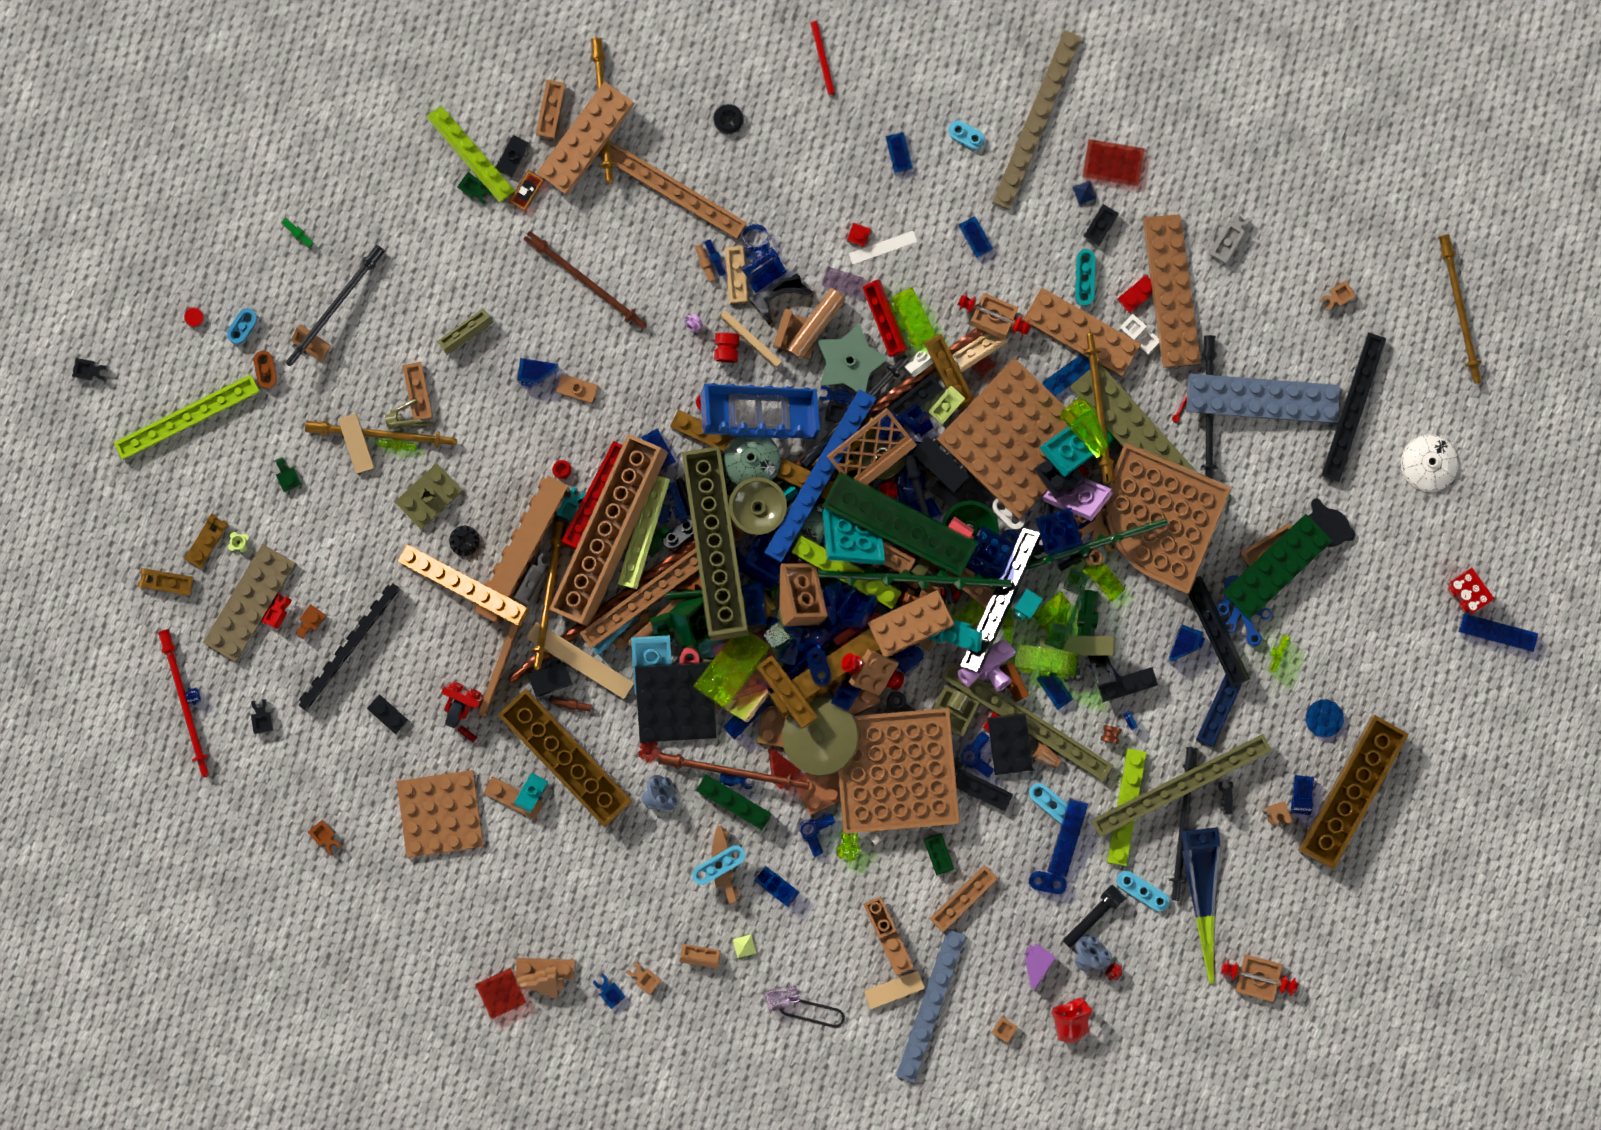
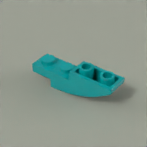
[927,619,982,652]

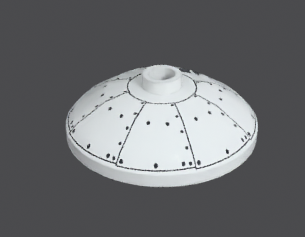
[1401,435,1459,492]

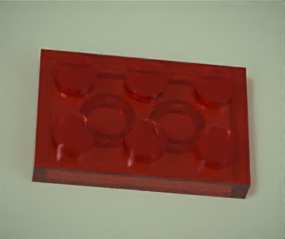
[1082,139,1145,187]

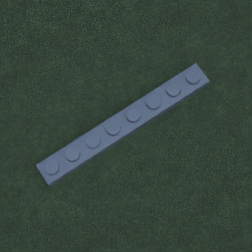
[896,929,966,1082]

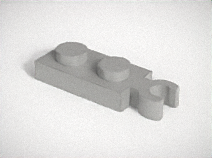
[1209,212,1249,264]
[512,553,551,607]

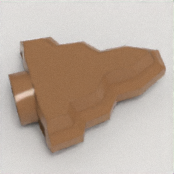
[516,966,564,998]

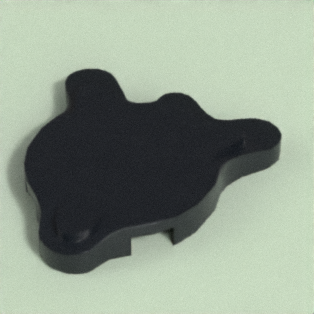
[1308,498,1355,547]

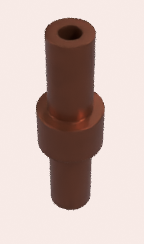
[553,697,592,712]

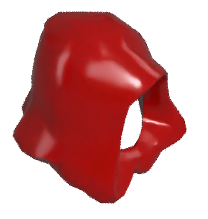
[1051,998,1093,1043]

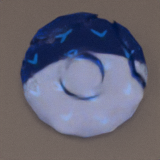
[1305,699,1344,738]

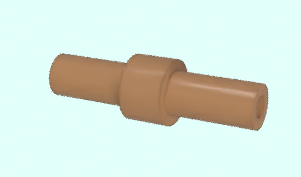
[695,245,716,283]

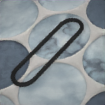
[779,997,845,1027]

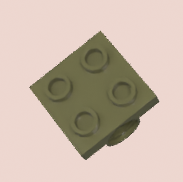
[934,686,980,737]

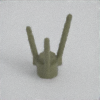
[385,399,435,429]

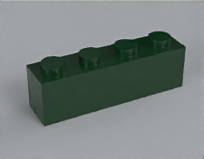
[696,774,772,831]

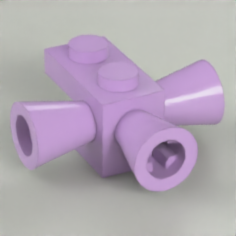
[958,638,1016,692]

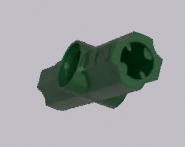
[1077,590,1099,636]

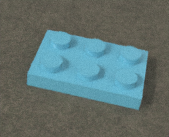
[631,635,672,694]

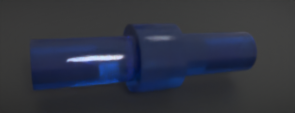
[704,239,726,277]

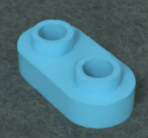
[948,121,984,150]

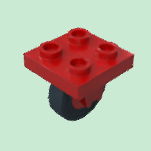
[441,681,484,728]

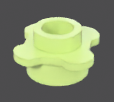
[228,532,249,553]

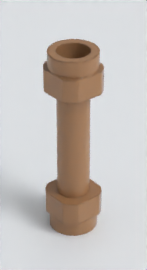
[613,610,652,651]

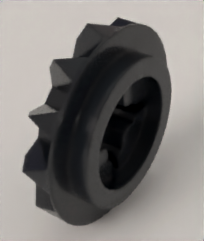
[713,104,744,134]
[449,525,480,556]

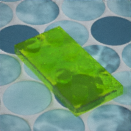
[694,631,771,709]

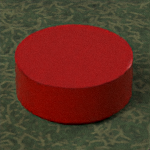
[184,307,204,327]

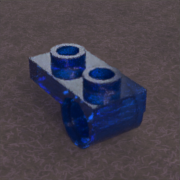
[1290,775,1314,816]

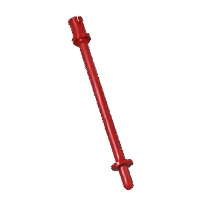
[158,629,209,778]

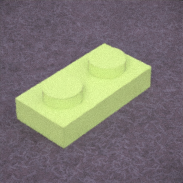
[929,386,965,425]

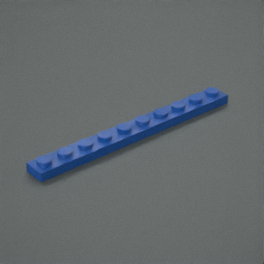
[764,389,876,563]

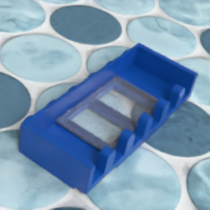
[700,383,820,439]

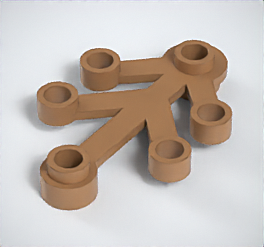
[1072,502,1117,566]

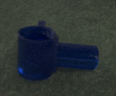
[960,732,994,778]
[798,813,835,857]

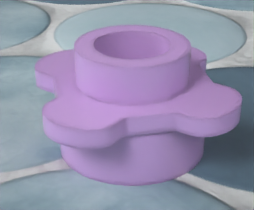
[684,314,703,333]

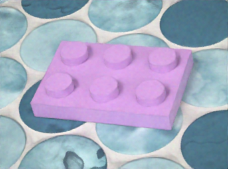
[1043,478,1113,521]

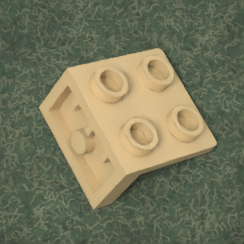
[714,669,770,722]

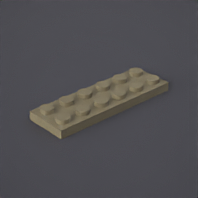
[203,544,296,662]

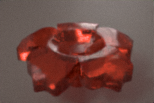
[637,742,661,763]

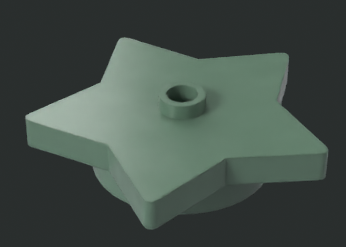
[818,324,888,393]

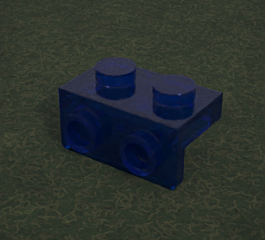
[837,587,879,628]

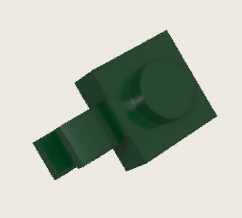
[275,457,302,492]
[648,524,671,558]

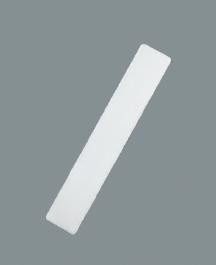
[849,231,917,264]

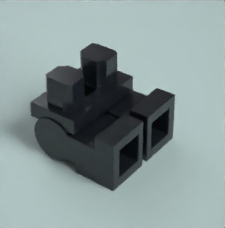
[1034,459,1085,499]

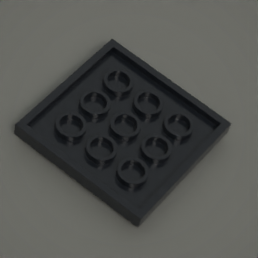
[635,661,717,743]

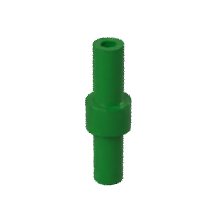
[281,218,314,248]

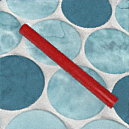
[810,21,835,95]

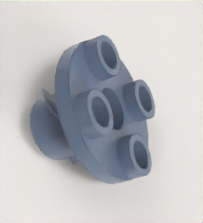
[642,775,679,812]
[1075,935,1112,972]

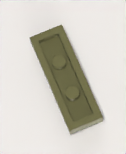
[437,308,493,355]

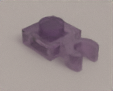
[763,986,800,1012]

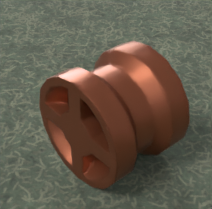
[1100,725,1122,744]

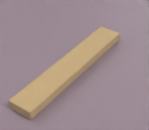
[526,622,634,699]

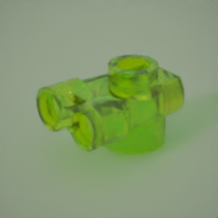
[836,829,860,861]

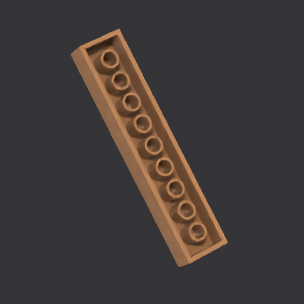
[549,434,668,627]

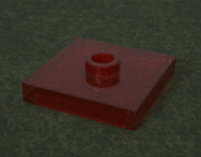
[475,968,527,1019]

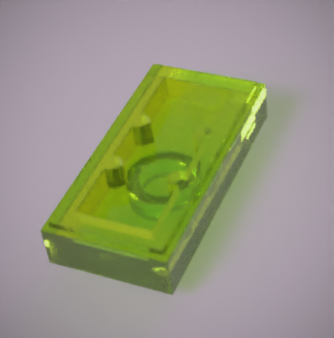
[1267,634,1290,673]

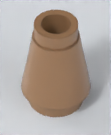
[1031,743,1061,768]

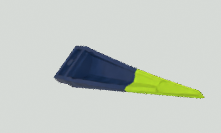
[1182,827,1221,984]

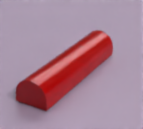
[862,279,908,357]

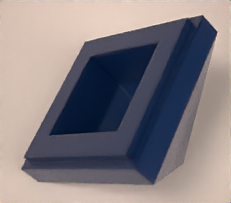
[1072,181,1097,205]

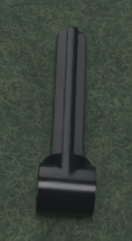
[1063,884,1126,948]

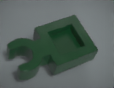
[457,172,492,204]
[650,612,673,642]

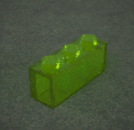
[890,287,936,350]
[1014,644,1078,679]

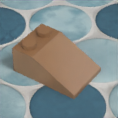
[780,564,828,626]

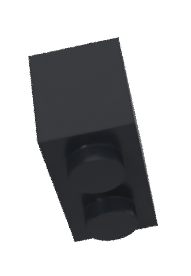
[528,660,573,697]

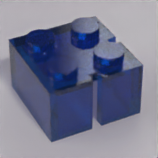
[739,534,793,589]

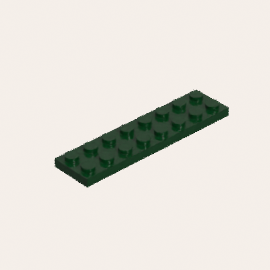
[823,471,978,576]

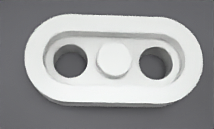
[992,499,1025,530]

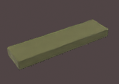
[1040,636,1116,656]

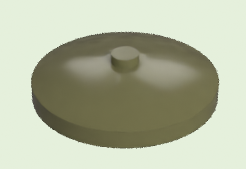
[782,698,859,775]

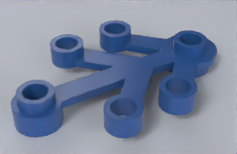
[1217,575,1272,647]

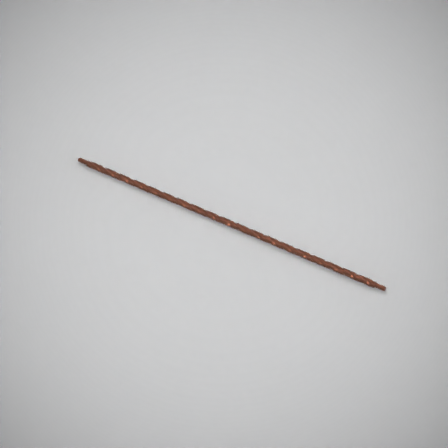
[508,328,987,683]

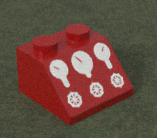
[1447,568,1495,615]

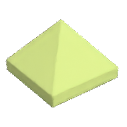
[733,935,756,958]

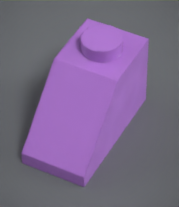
[1024,944,1056,989]

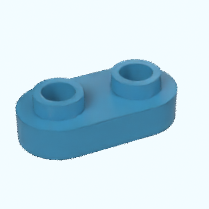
[227,309,258,344]

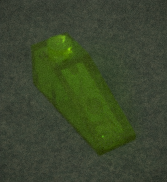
[1060,396,1108,458]

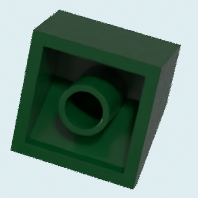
[668,597,709,649]

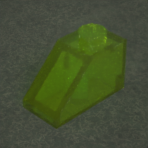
[1082,562,1125,602]
[1032,591,1071,638]

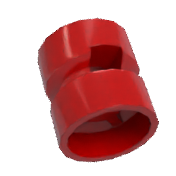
[714,333,740,363]

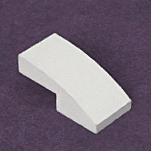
[1120,314,1159,356]

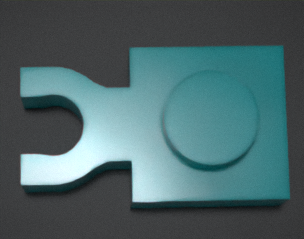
[556,486,586,522]

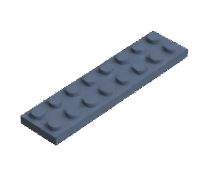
[1186,374,1340,424]

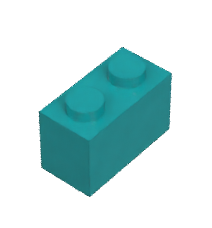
[1012,589,1043,622]

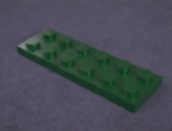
[1222,514,1332,620]

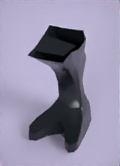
[749,273,813,325]

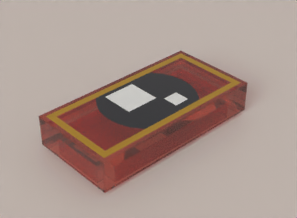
[509,170,545,212]

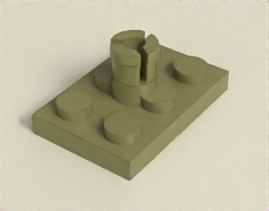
[395,463,463,530]

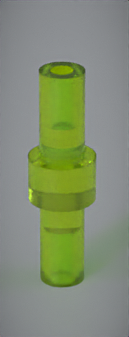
[378,439,417,451]
[1002,605,1014,644]

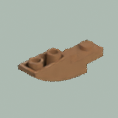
[712,825,739,904]
[863,896,914,976]

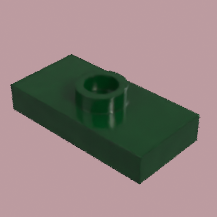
[923,833,955,876]

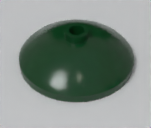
[942,500,999,558]

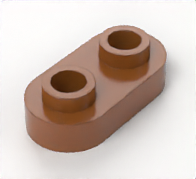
[253,350,277,389]

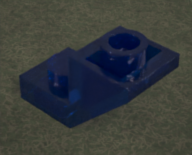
[754,866,800,907]

